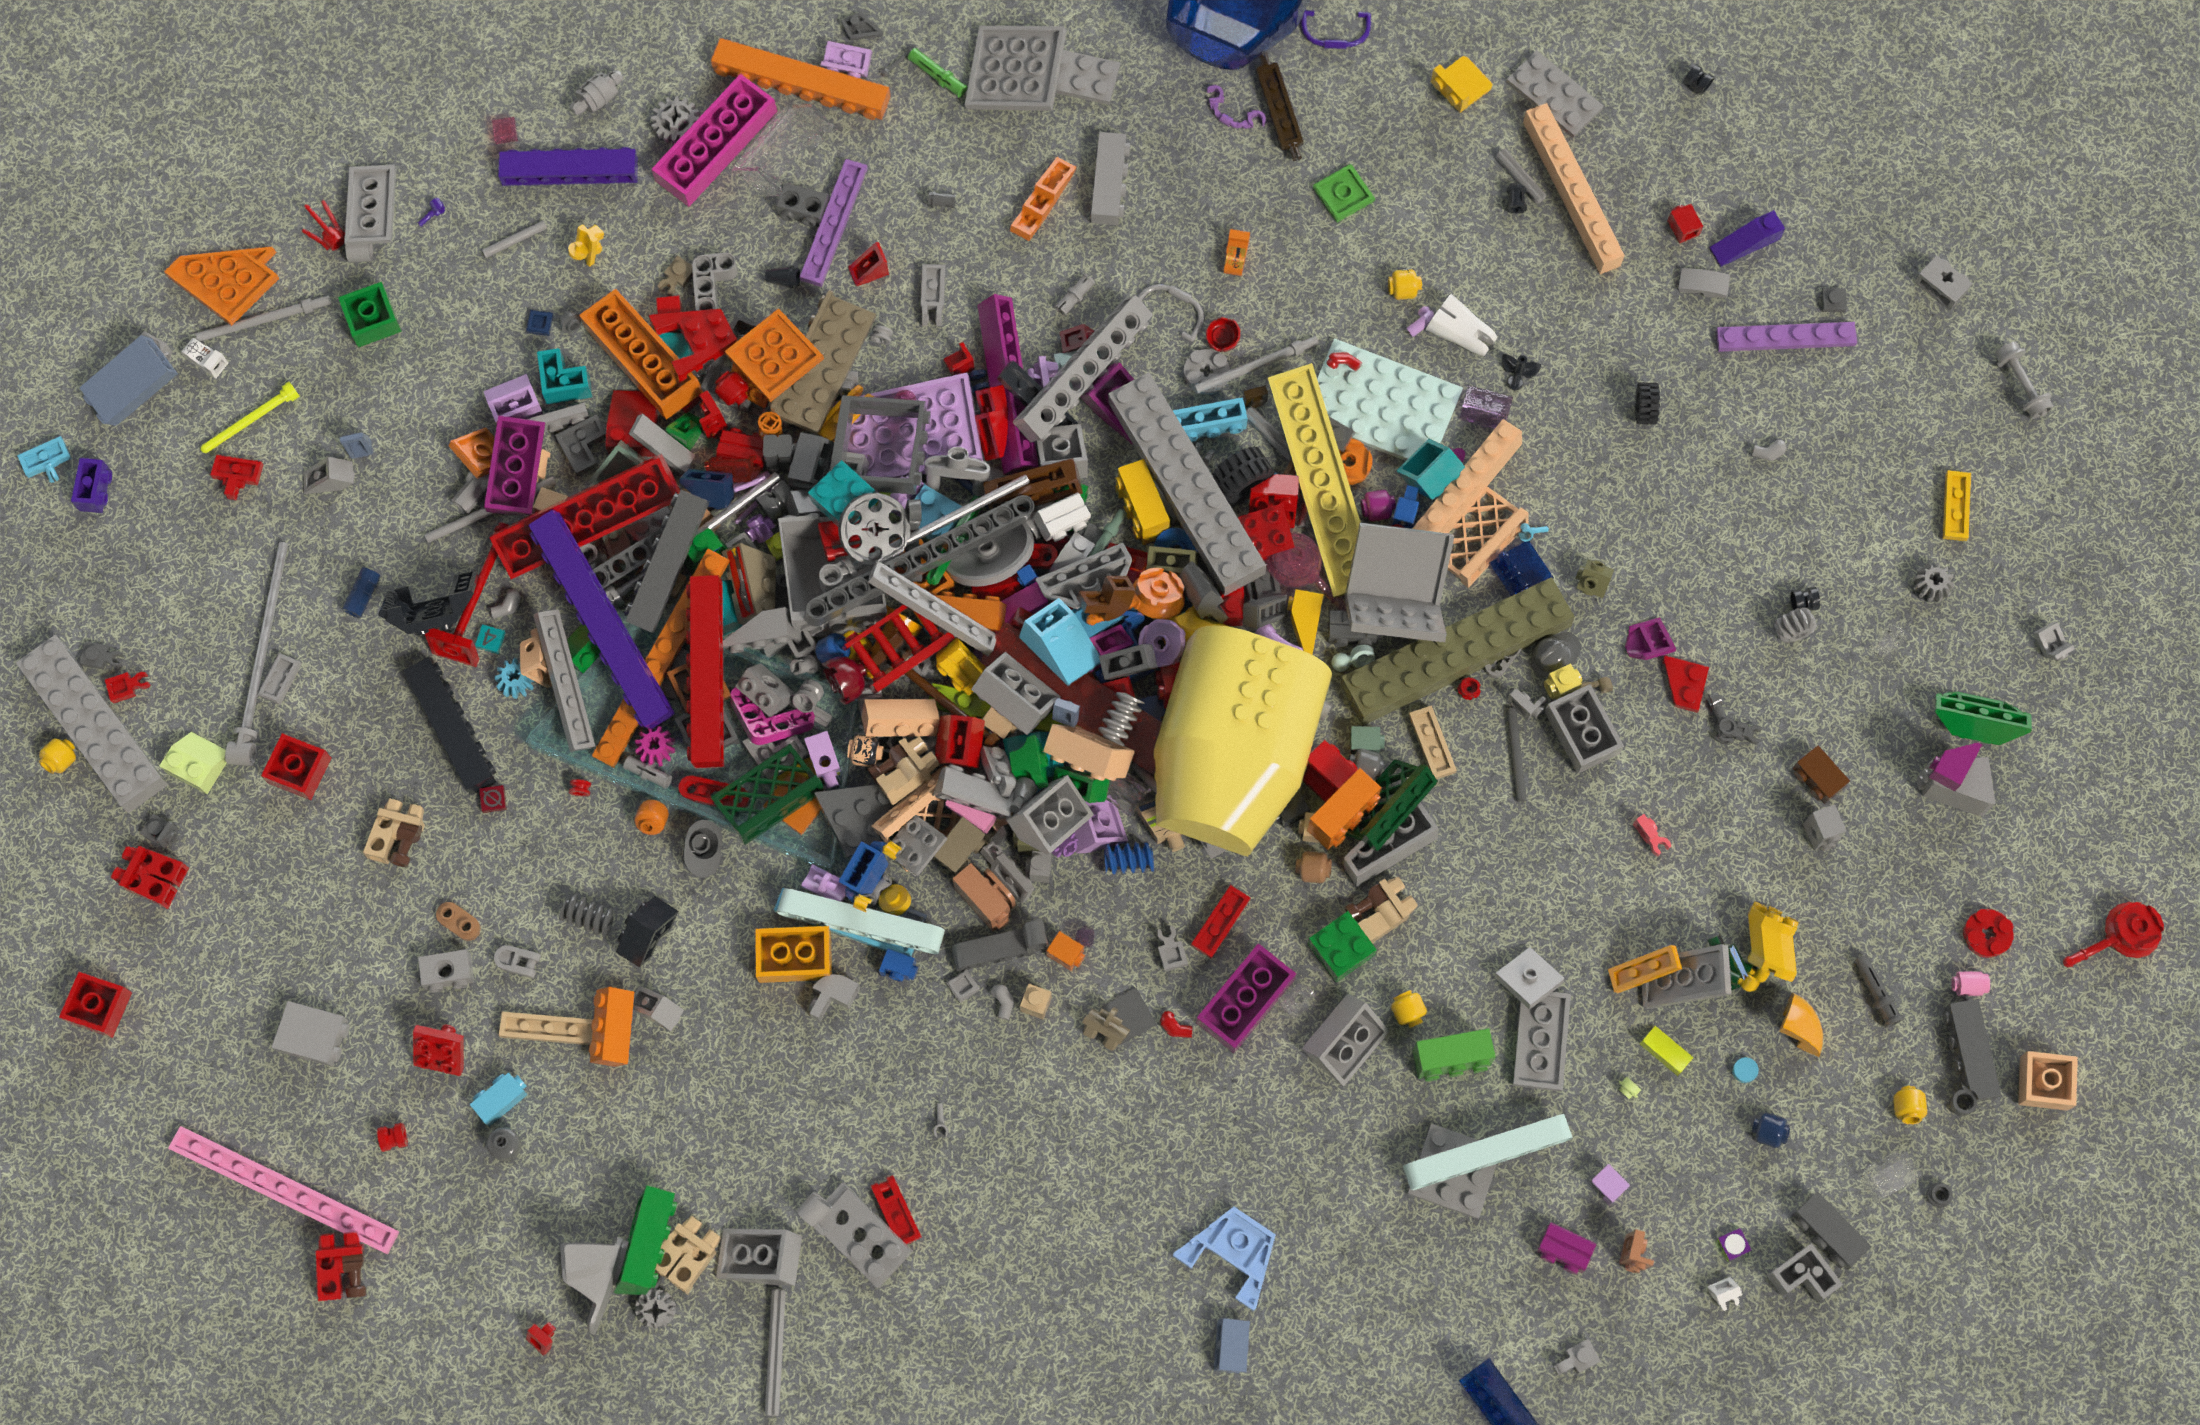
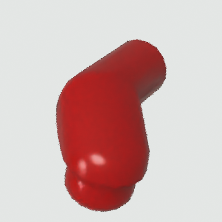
[1327,352,1362,372]

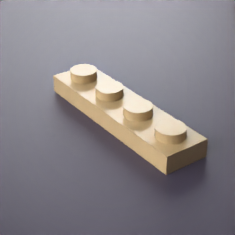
[499,1012,593,1045]

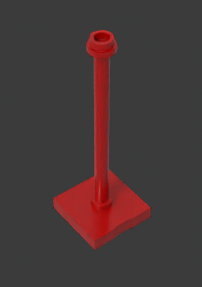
[425,522,509,667]

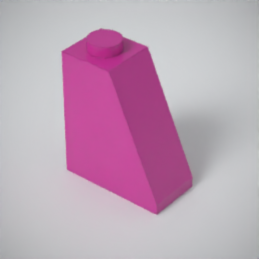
[995,582,1048,636]

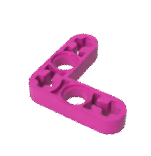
[730,687,815,745]

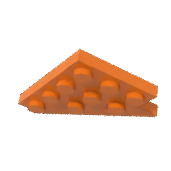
[164,247,279,326]

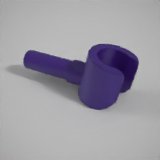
[418,198,445,227]

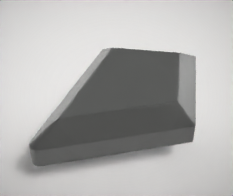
[841,12,884,41]

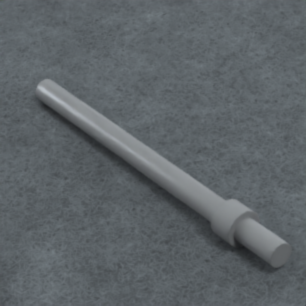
[195,295,332,342]
[1193,336,1319,394]
[424,477,557,543]

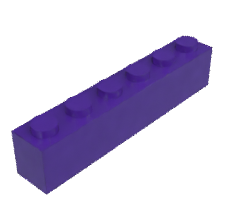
[499,147,638,186]

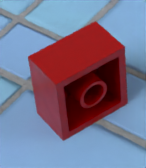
[261,733,332,800]
[59,972,132,1038]

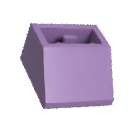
[484,374,543,424]

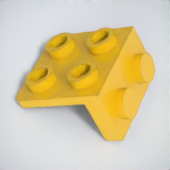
[1431,56,1492,113]

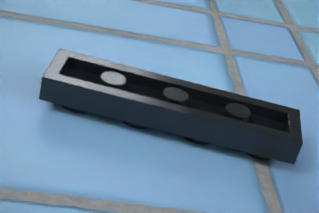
[997,360,1078,427]

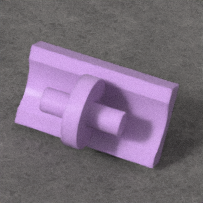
[1027,356,1058,398]
[801,864,847,902]

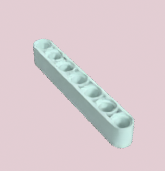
[777,888,945,954]
[1403,1114,1573,1190]

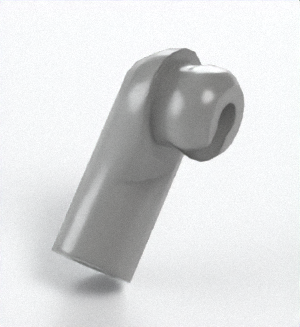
[862,875,892,907]

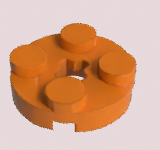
[1339,439,1372,485]

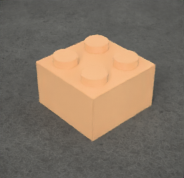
[2018,1051,2078,1111]

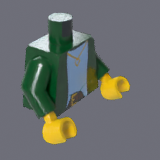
[1707,934,1770,991]

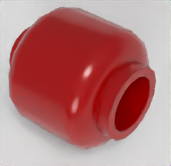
[715,371,749,406]

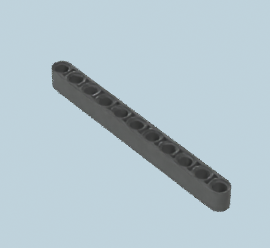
[804,495,1034,627]

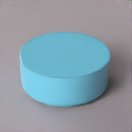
[1732,1057,1759,1083]

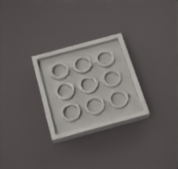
[965,26,1067,111]

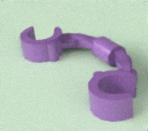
[1207,85,1266,129]

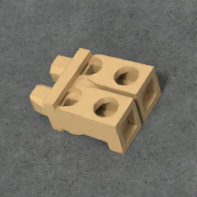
[655,1216,721,1295]

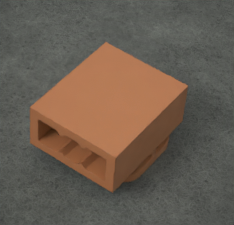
[952,863,1016,932]

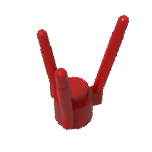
[302,200,345,251]

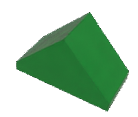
[666,412,703,451]

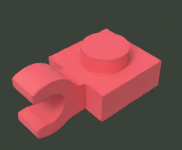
[1633,814,1671,857]

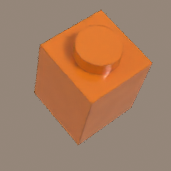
[1046,931,1086,971]

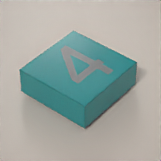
[475,624,506,654]

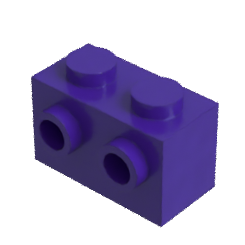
[71,458,113,513]

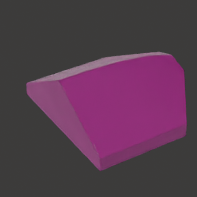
[1625,617,1676,660]

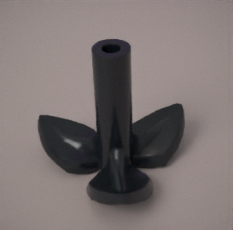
[1501,354,1541,391]

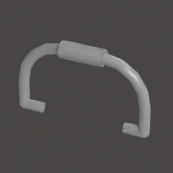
[1138,284,1204,342]

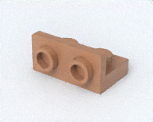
[1619,1229,1654,1273]

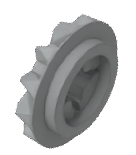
[635,1289,676,1330]

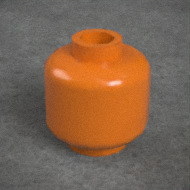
[634,800,669,835]

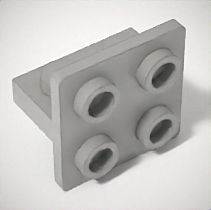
[892,815,947,876]

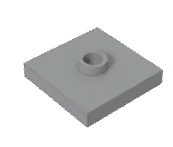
[1495,947,1565,1010]

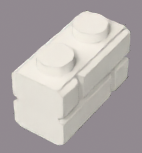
[1033,493,1091,541]

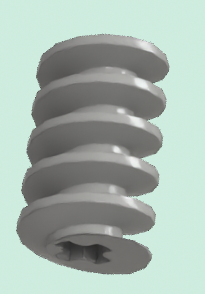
[1099,692,1145,746]

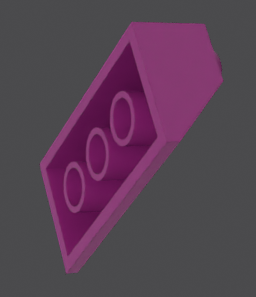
[484,415,546,515]

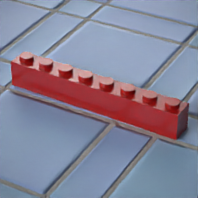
[686,575,724,768]

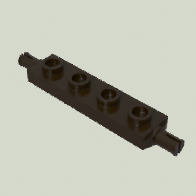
[1256,51,1304,161]

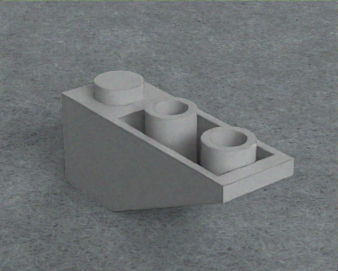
[723,607,796,653]

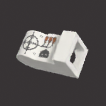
[181,338,228,379]

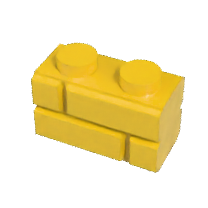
[936,638,986,696]

